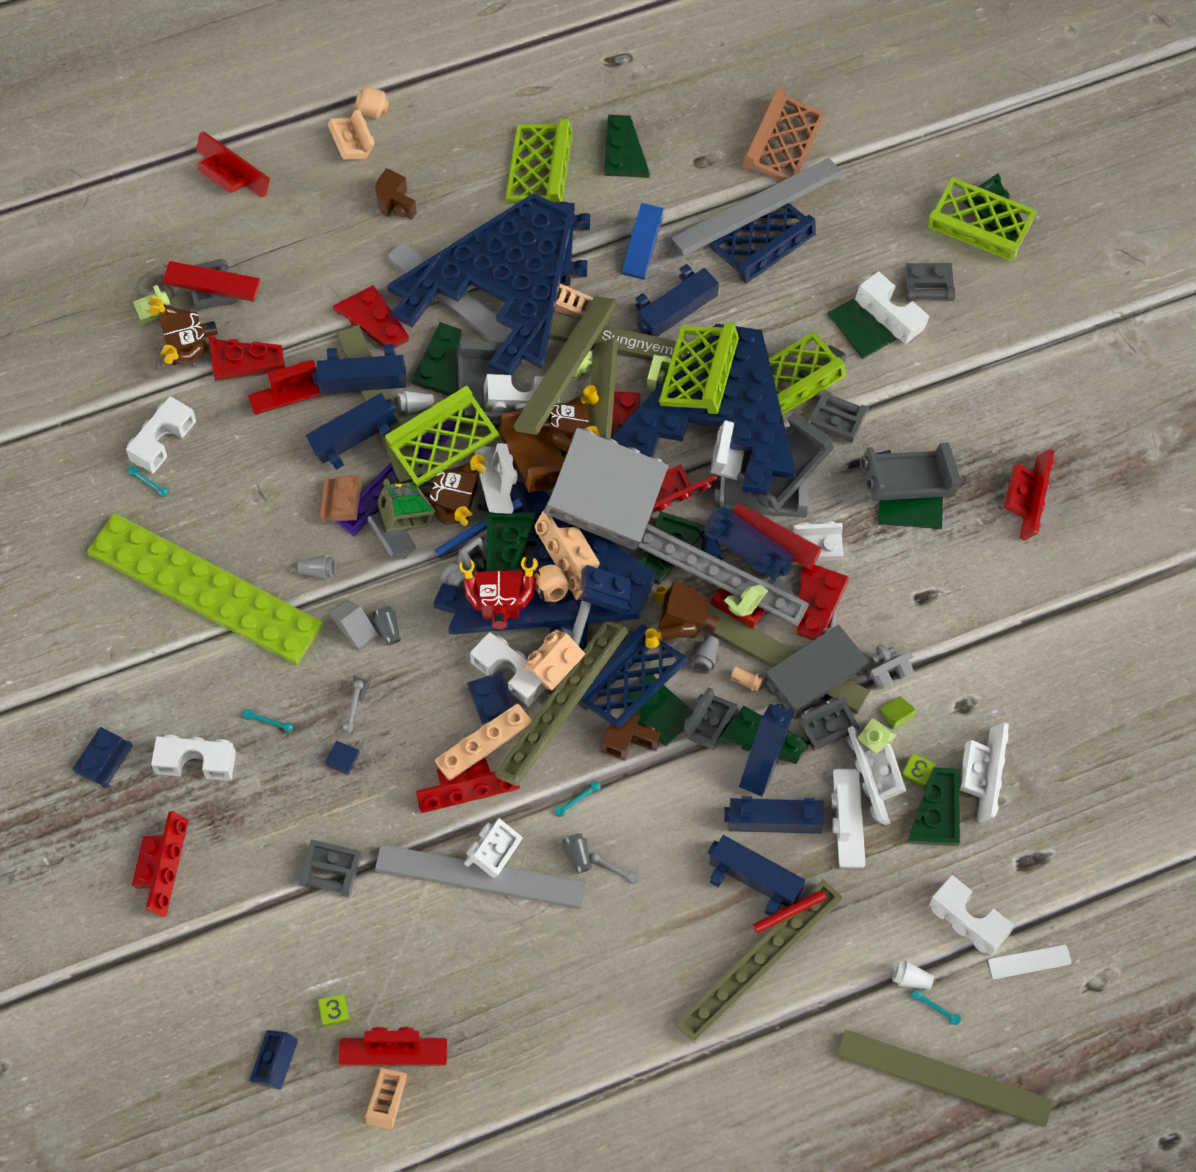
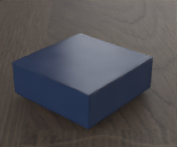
[325,741,360,775]

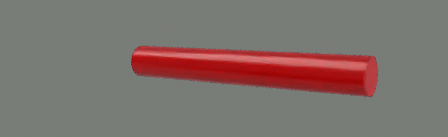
[752,890,826,934]

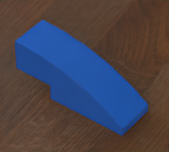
[622,203,664,280]

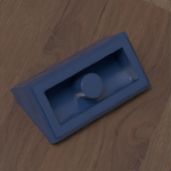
[249,1030,298,1090]

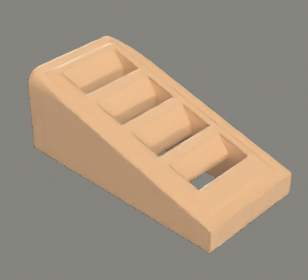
[555,284,593,318]
[365,1068,407,1130]

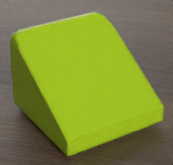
[879,696,916,729]

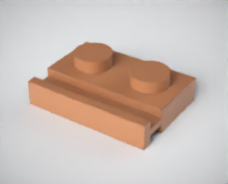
[320,475,362,522]

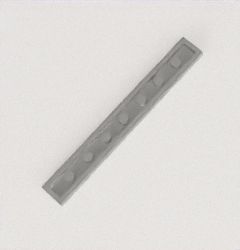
[671,158,841,256]
[387,242,529,368]
[638,524,809,626]
[375,844,585,909]

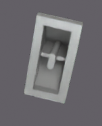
[458,537,487,576]
[328,599,378,651]

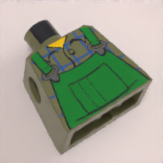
[378,476,435,532]

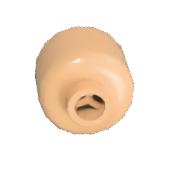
[354,86,389,119]

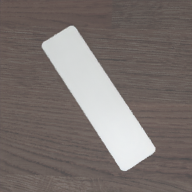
[988,945,1072,979]

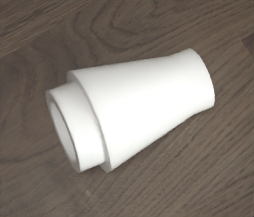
[398,391,434,415]
[892,961,934,990]

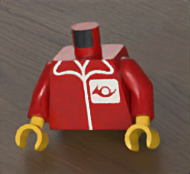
[459,557,538,629]

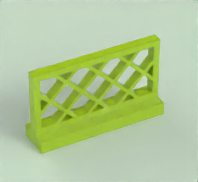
[506,119,573,203]
[928,177,1037,262]
[659,322,739,414]
[769,331,847,416]
[385,386,499,487]

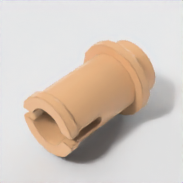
[730,666,764,692]

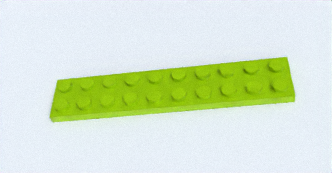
[87,513,323,665]

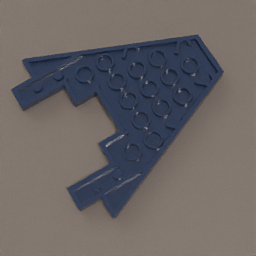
[387,193,573,376]
[611,323,796,496]
[433,482,655,635]

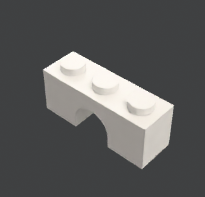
[855,271,930,344]
[484,374,560,412]
[126,396,196,474]
[470,632,546,707]
[151,735,236,781]
[929,875,1015,956]

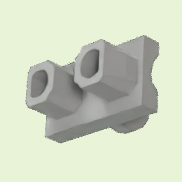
[865,644,914,689]

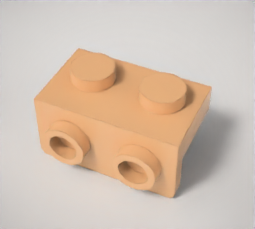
[328,110,374,160]
[523,630,585,691]

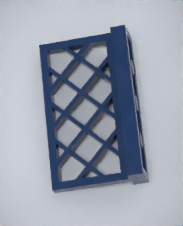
[709,203,816,284]
[578,624,688,729]

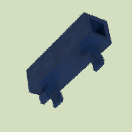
[554,201,590,286]
[635,264,719,337]
[313,344,406,394]
[306,392,398,470]
[703,506,794,579]
[739,703,794,797]
[724,796,824,834]
[708,835,806,916]

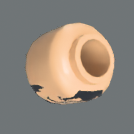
[534,565,569,602]

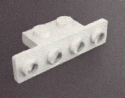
[474,443,517,514]
[959,722,1009,823]
[847,726,906,826]
[831,769,865,869]

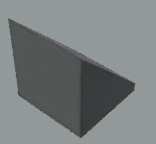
[353,675,369,701]

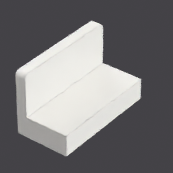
[710,420,744,480]

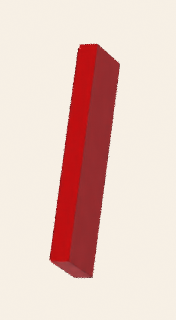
[163,261,261,302]
[733,503,823,570]

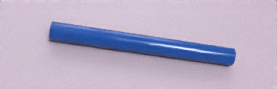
[435,498,523,558]

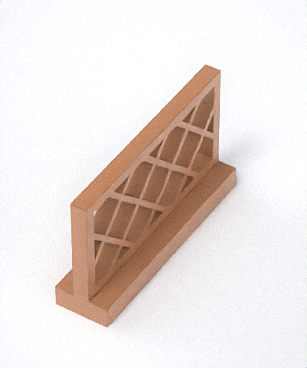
[741,87,825,181]

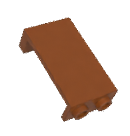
[498,410,564,493]

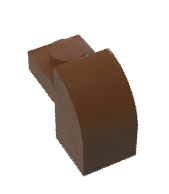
[375,168,417,220]
[602,715,660,761]

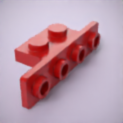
[196,131,270,197]
[248,359,327,415]
[1004,449,1054,541]
[653,464,718,512]
[416,757,520,813]
[132,811,188,917]
[339,1027,448,1066]

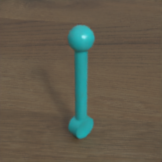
[128,466,168,497]
[243,709,293,732]
[555,782,601,817]
[911,989,961,1025]

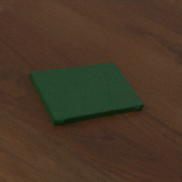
[828,298,897,359]
[878,497,943,529]
[620,675,694,746]

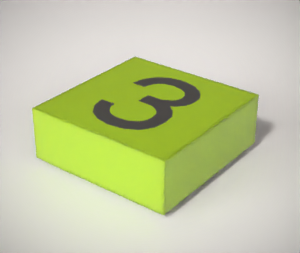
[902,753,936,788]
[318,994,350,1027]

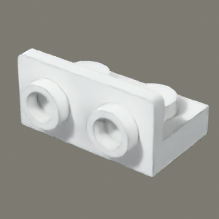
[792,521,844,561]
[464,818,523,878]

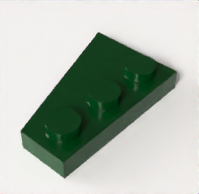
[604,114,650,178]
[963,173,1023,242]
[412,322,462,396]
[640,511,705,585]
[487,512,536,572]
[719,705,810,764]
[907,767,960,846]

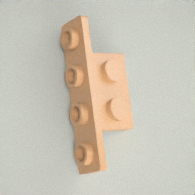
[534,511,600,600]
[435,704,532,780]

